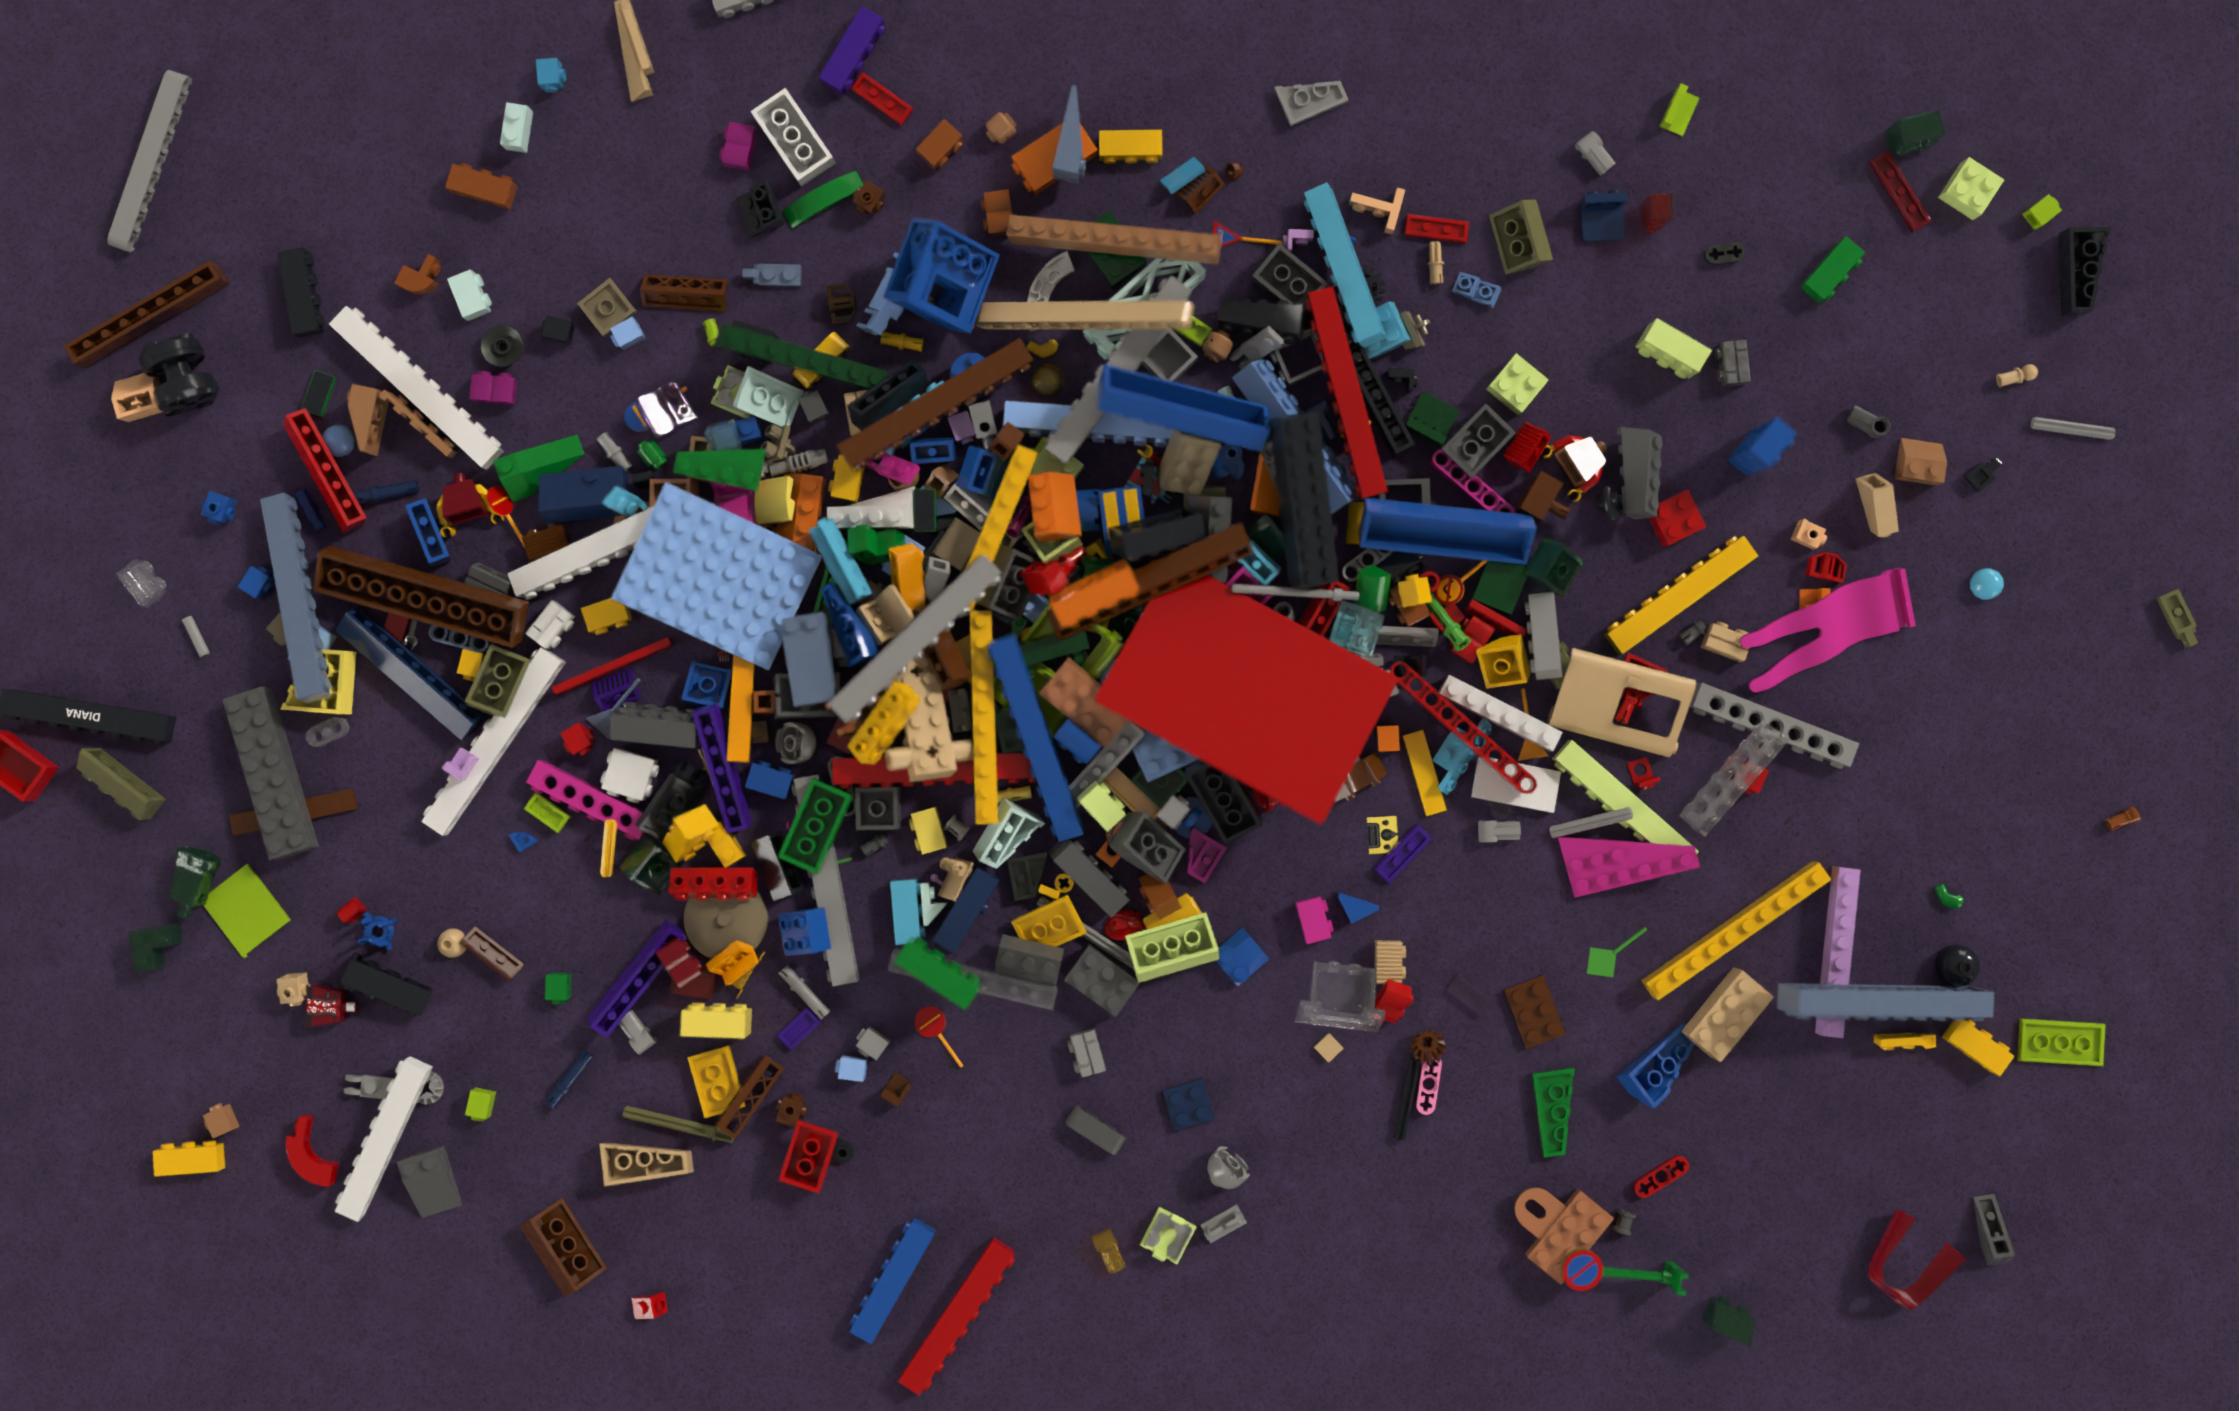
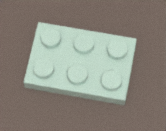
[733,367,804,427]

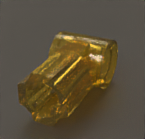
[1091,1227,1126,1274]

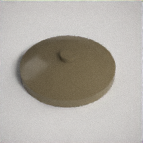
[684,890,769,959]

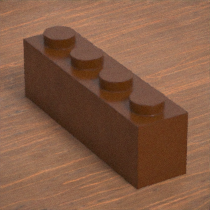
[912,604,972,690]

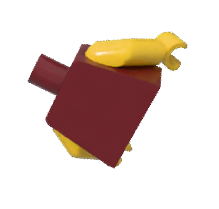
[436,473,505,538]

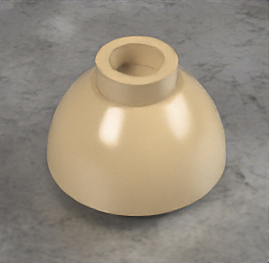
[437,928,466,958]

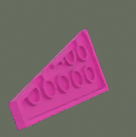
[1558,837,1700,898]

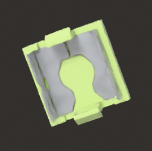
[711,365,752,419]
[1140,1207,1196,1264]

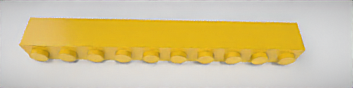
[969,611,998,825]
[1641,861,1831,1000]

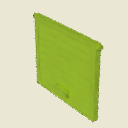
[199,864,291,959]

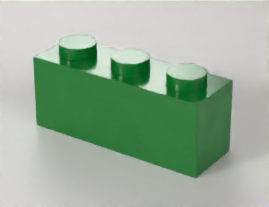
[1800,236,1865,303]

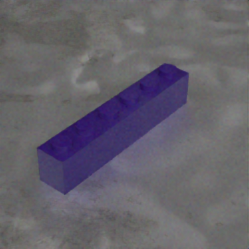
[692,703,752,833]
[587,919,687,1037]

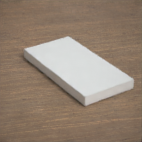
[1471,757,1561,813]

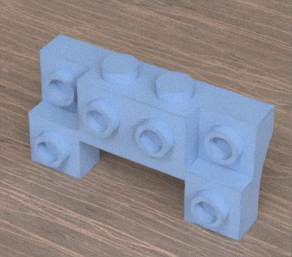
[856,252,904,335]

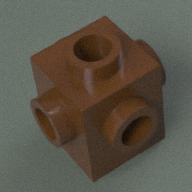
[853,180,886,217]
[776,1092,808,1128]

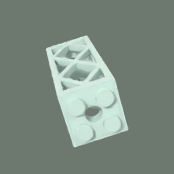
[1083,258,1206,360]

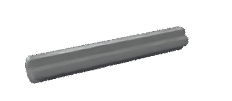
[2031,417,2116,440]
[1549,807,1633,838]

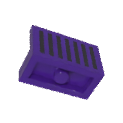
[592,668,642,712]

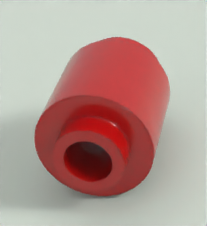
[1418,571,1440,593]

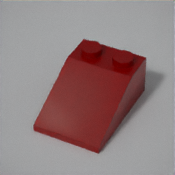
[778,1120,838,1194]

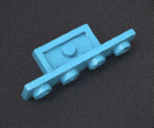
[1432,718,1492,795]

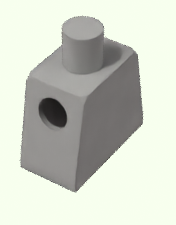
[969,400,997,450]

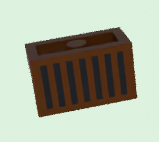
[1174,163,1225,214]

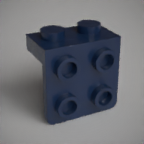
[1580,190,1628,242]

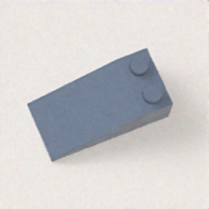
[1053,85,1086,184]
[781,612,836,707]

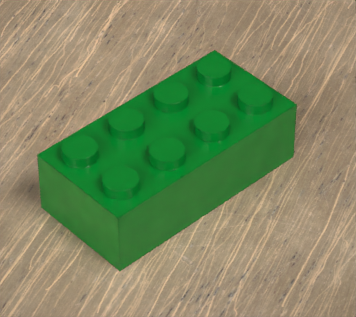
[778,778,854,874]
[894,936,982,1010]

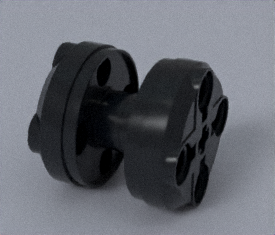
[138,333,220,416]

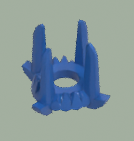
[357,912,397,951]

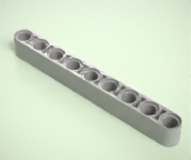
[108,70,192,252]

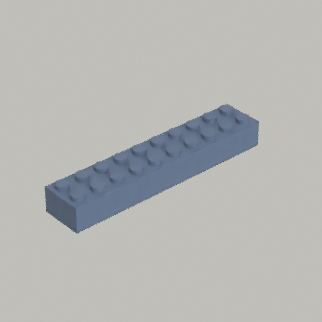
[1777,983,1994,1021]

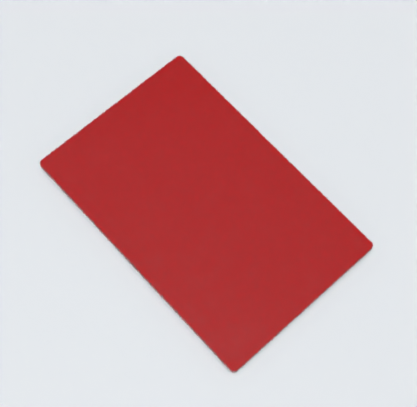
[1095,575,1398,824]

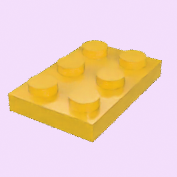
[1011,894,1086,947]
[687,1045,746,1118]

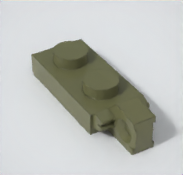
[2156,588,2198,647]

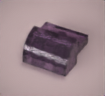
[635,380,696,438]

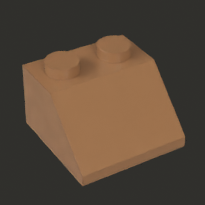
[1895,438,1947,485]

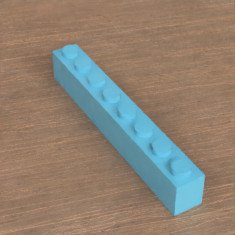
[1304,182,1387,348]

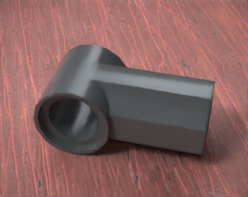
[1845,405,1891,439]

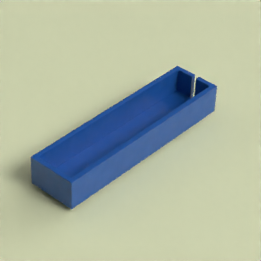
[1097,364,1270,451]
[1358,498,1536,565]

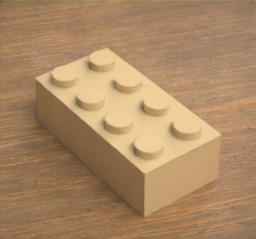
[1681,967,1774,1062]

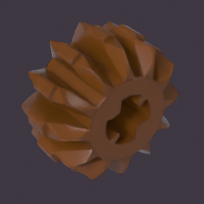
[1410,1028,1447,1066]

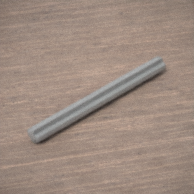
[1037,897,1134,970]

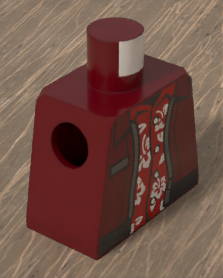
[306,984,359,1027]

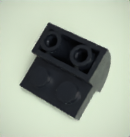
[736,180,784,238]

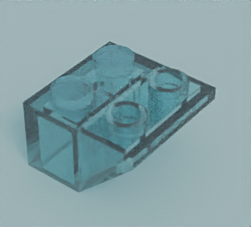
[1329,601,1385,656]

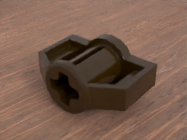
[826,283,857,324]

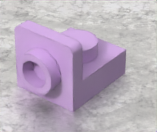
[1283,229,1314,252]

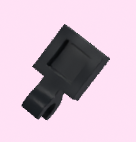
[1963,457,2003,492]

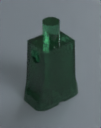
[169,846,222,918]

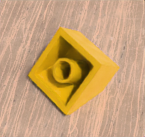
[1476,634,1531,689]

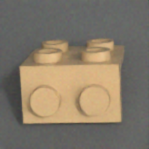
[856,585,914,646]

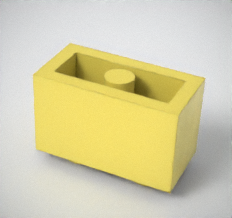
[909,807,948,855]

